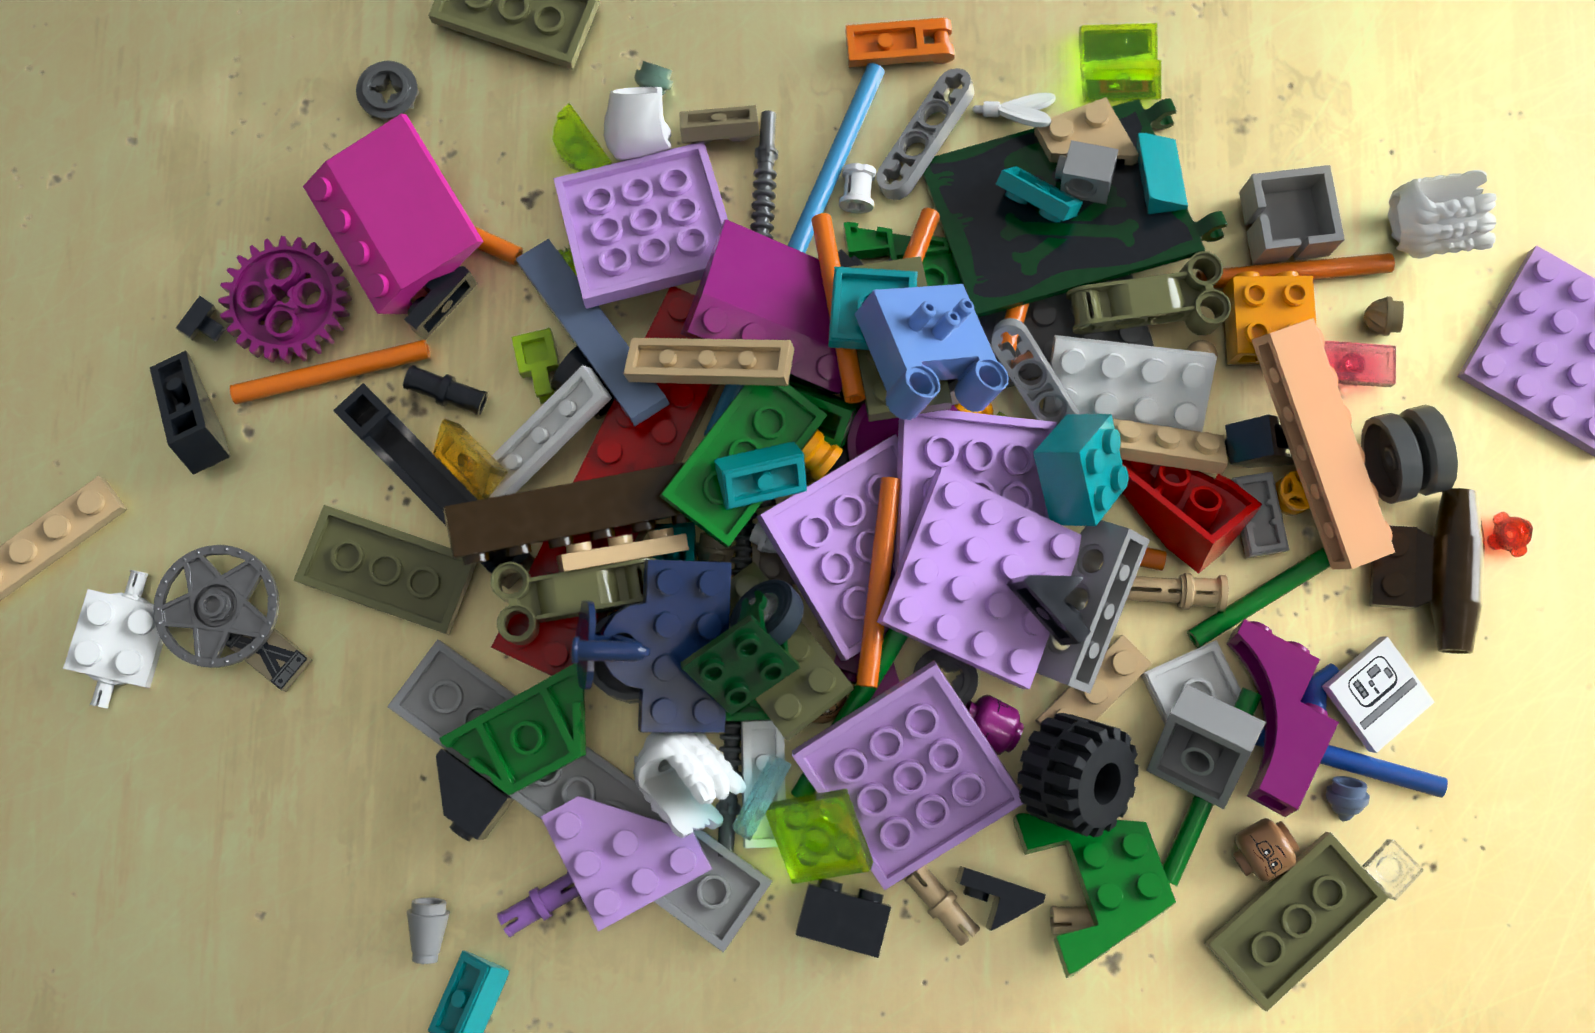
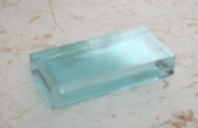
[732,754,792,841]

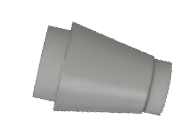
[407,897,450,964]

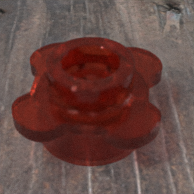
[1487,512,1533,557]

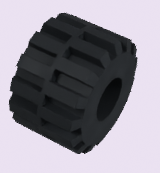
[1017,713,1139,837]

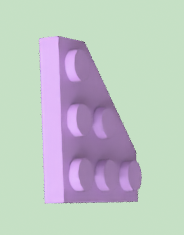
[541,796,713,931]

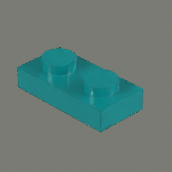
[996,166,1083,222]

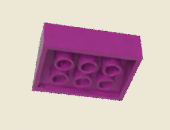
[680,219,842,394]

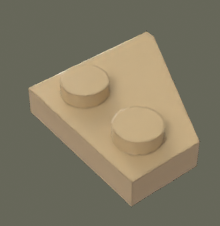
[1034,97,1139,165]

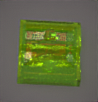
[1079,23,1162,102]

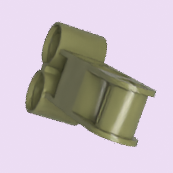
[1066,251,1231,336]
[490,558,657,645]

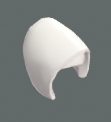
[603,87,671,161]

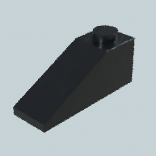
[149,350,230,475]

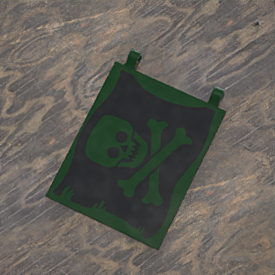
[923,98,1228,318]

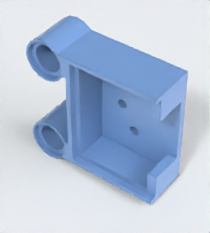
[855,284,1009,420]

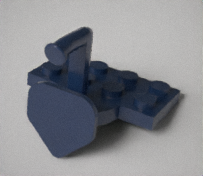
[571,559,732,732]

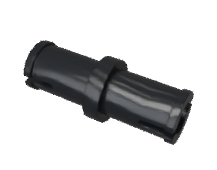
[403,365,488,416]

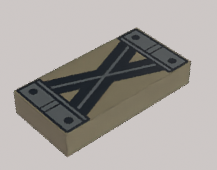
[226,628,312,692]

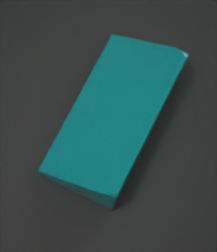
[1136,133,1188,214]
[715,442,807,510]
[427,950,509,1033]

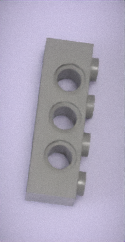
[1036,520,1150,694]

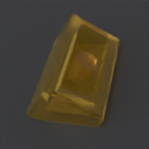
[433,419,508,500]

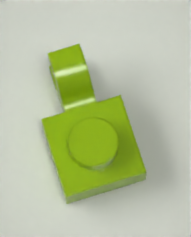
[512,328,560,404]

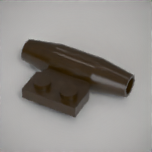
[1370,488,1485,654]

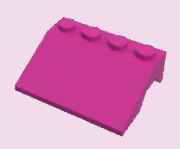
[303,114,483,314]

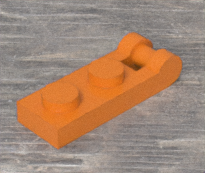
[845,18,955,68]

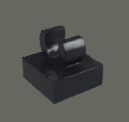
[176,296,226,342]

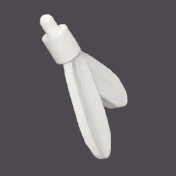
[973,93,1056,127]

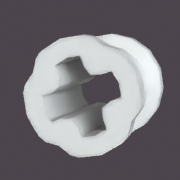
[839,163,876,214]

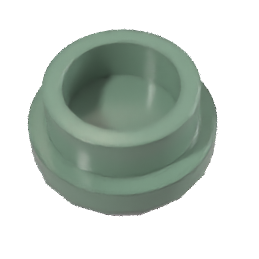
[635,61,673,96]

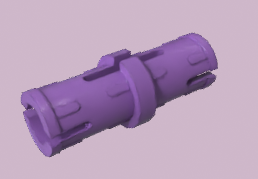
[497,872,580,937]

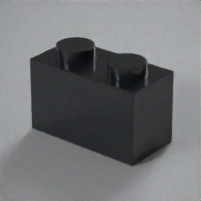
[795,877,891,958]

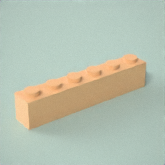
[1252,318,1395,570]

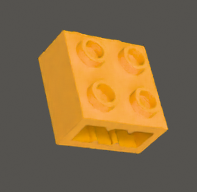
[1223,271,1316,365]

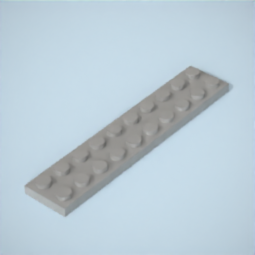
[387,639,773,953]

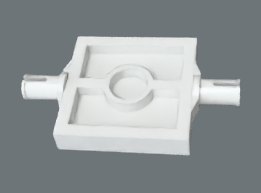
[63,570,163,709]

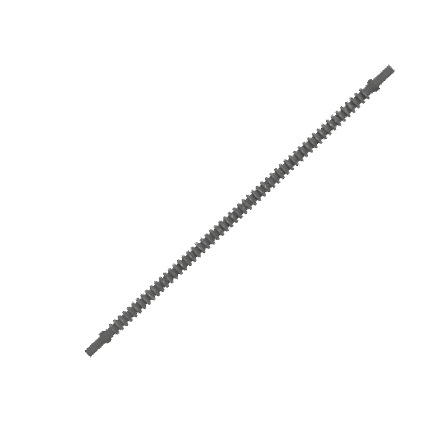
[716,110,778,857]

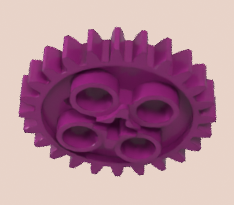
[218,236,352,364]

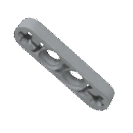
[876,68,974,200]
[991,318,1080,425]

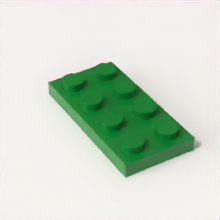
[659,384,827,548]

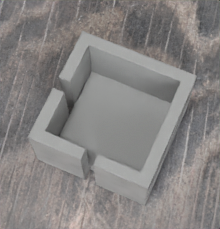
[1239,165,1345,265]

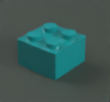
[1033,414,1128,526]

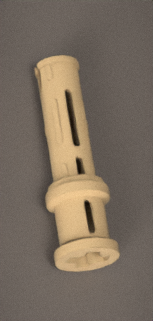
[1127,573,1228,612]

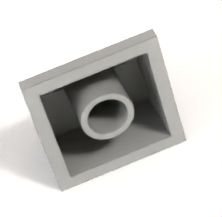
[1146,685,1266,809]

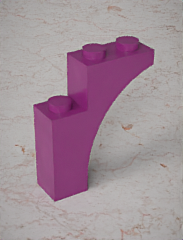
[1227,619,1339,817]

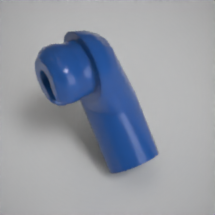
[1300,663,1339,711]

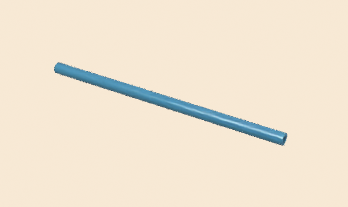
[704,63,885,436]

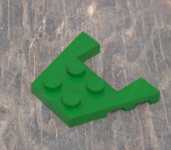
[843,222,962,286]
[1013,813,1176,978]

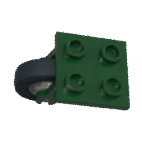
[680,579,804,715]

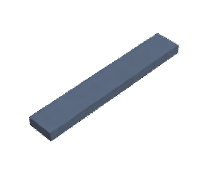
[516,239,669,426]

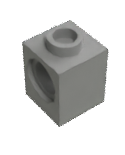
[1055,140,1119,204]

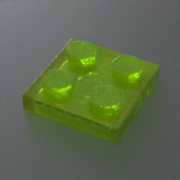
[764,788,874,884]

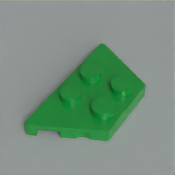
[439,664,586,795]

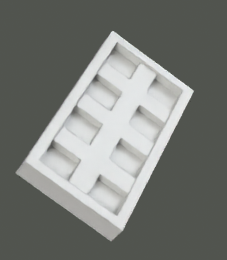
[1042,335,1217,432]

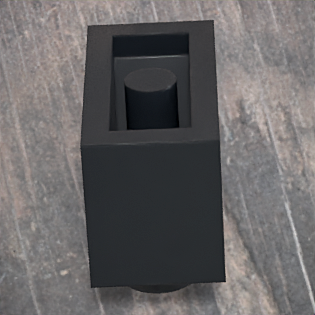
[1225,414,1295,468]
[436,749,514,842]

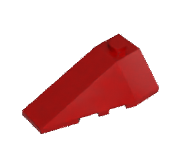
[1122,460,1262,574]

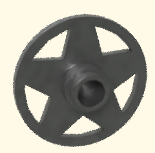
[153,545,279,668]

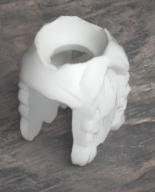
[1388,170,1497,259]
[633,732,746,838]

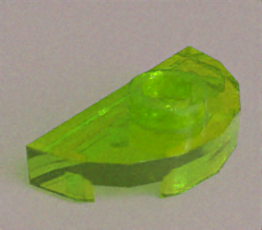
[553,103,612,172]

